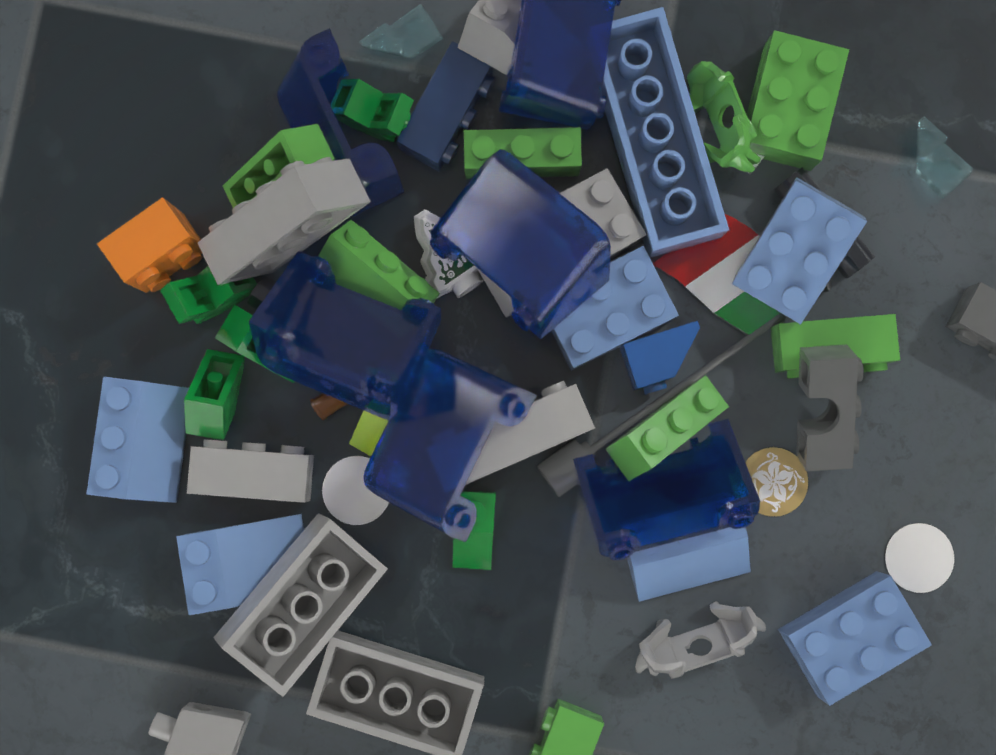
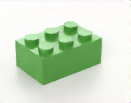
[747,30,849,171]

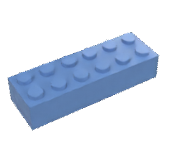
[585,7,729,258]

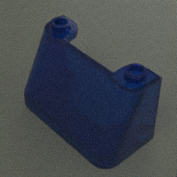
[499,0,621,129]
[277,28,404,217]
[430,149,611,339]
[249,251,441,420]
[363,349,537,542]
[573,419,760,560]

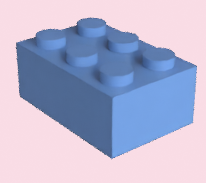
[732,177,867,324]
[537,246,679,371]
[778,571,932,706]

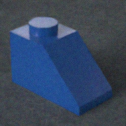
[620,321,700,395]

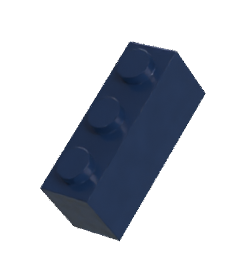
[397,41,496,171]

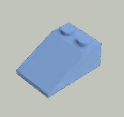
[176,514,304,615]

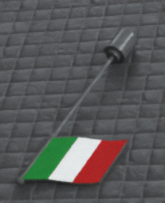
[537,214,831,497]

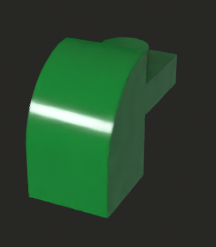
[327,79,414,142]
[160,266,257,324]

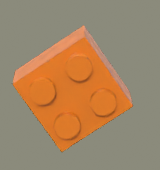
[97,197,202,293]

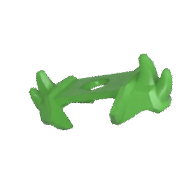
[687,61,761,173]

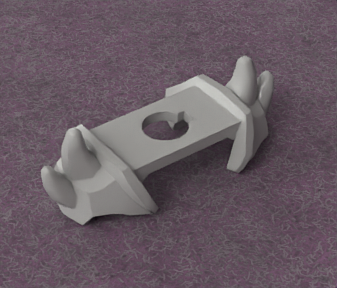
[635,601,766,679]

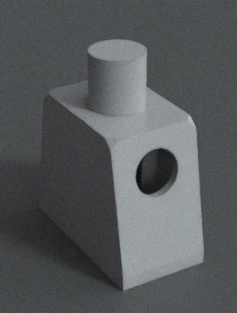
[149,702,251,755]

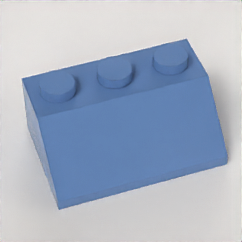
[87,377,189,503]
[618,497,751,602]

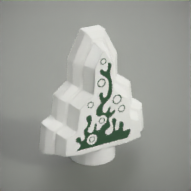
[414,209,484,298]

